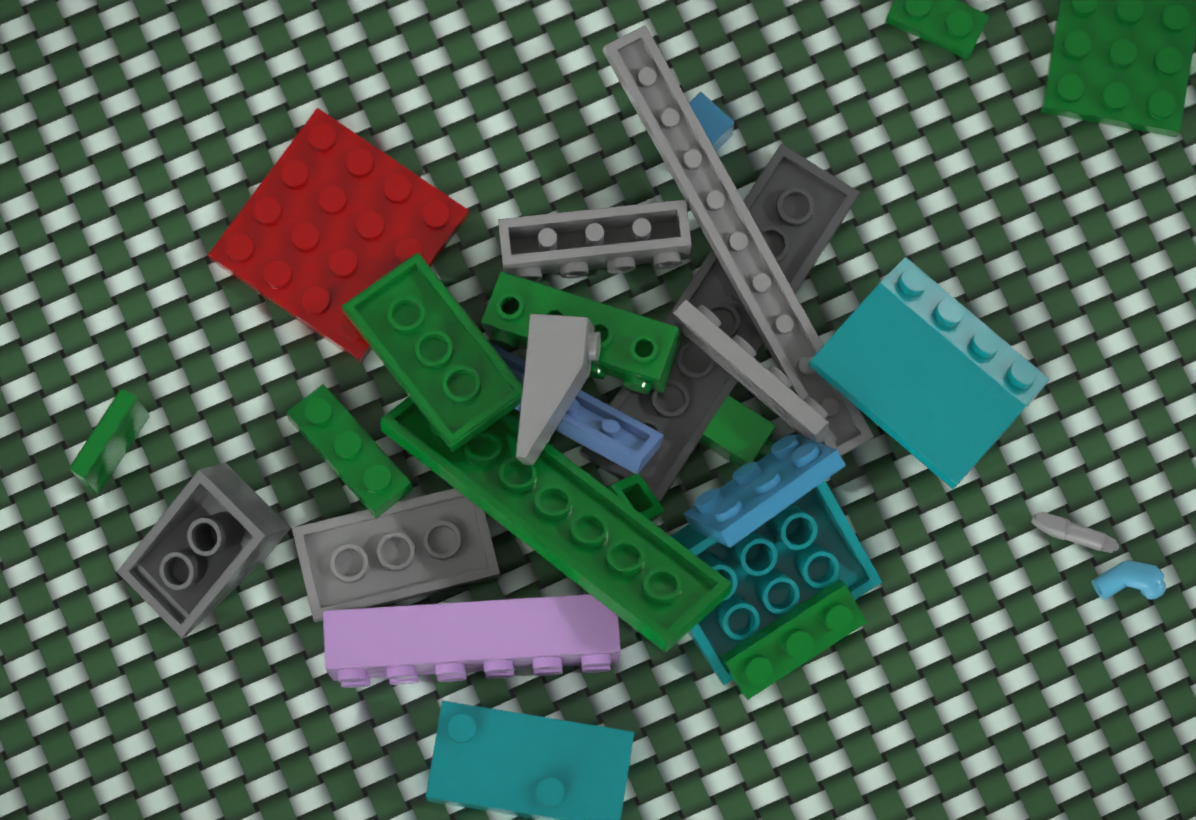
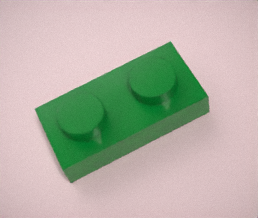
[885,0,990,60]

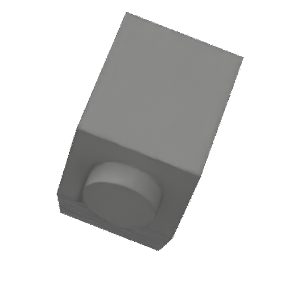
[516,314,601,465]

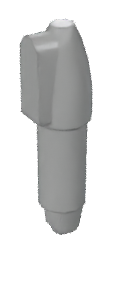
[1031,512,1119,553]

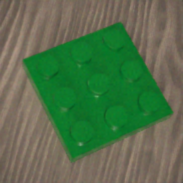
[1041,0,1196,137]

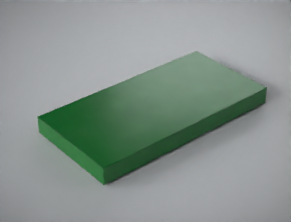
[341,252,523,453]

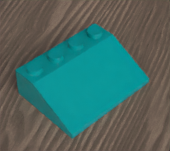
[808,257,1050,489]
[671,481,882,685]

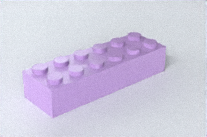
[323,594,620,688]

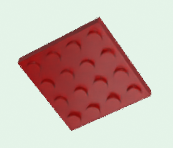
[208,108,469,363]

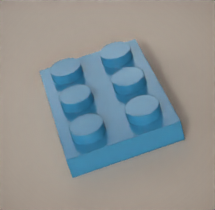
[683,434,846,548]

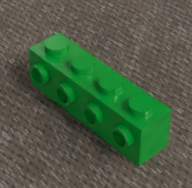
[481,271,682,394]

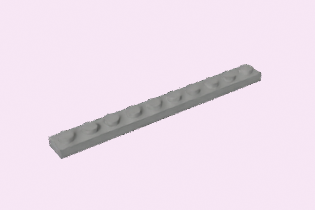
[602,25,874,456]

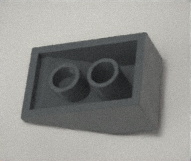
[117,463,291,638]

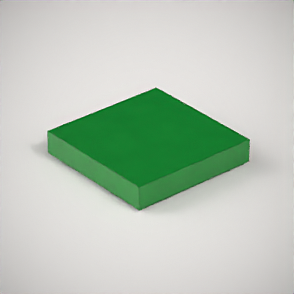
[70,389,150,495]

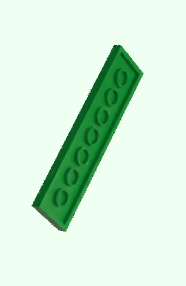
[381,397,732,653]

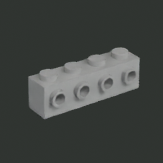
[498,199,692,282]

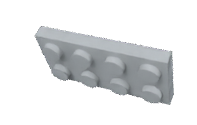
[292,488,500,623]

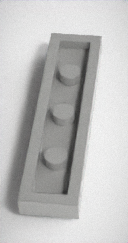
[673,300,829,443]

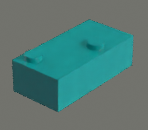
[426,701,634,820]

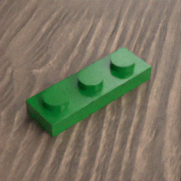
[286,384,413,519]
[720,579,867,700]

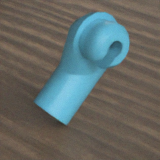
[1092,560,1166,600]

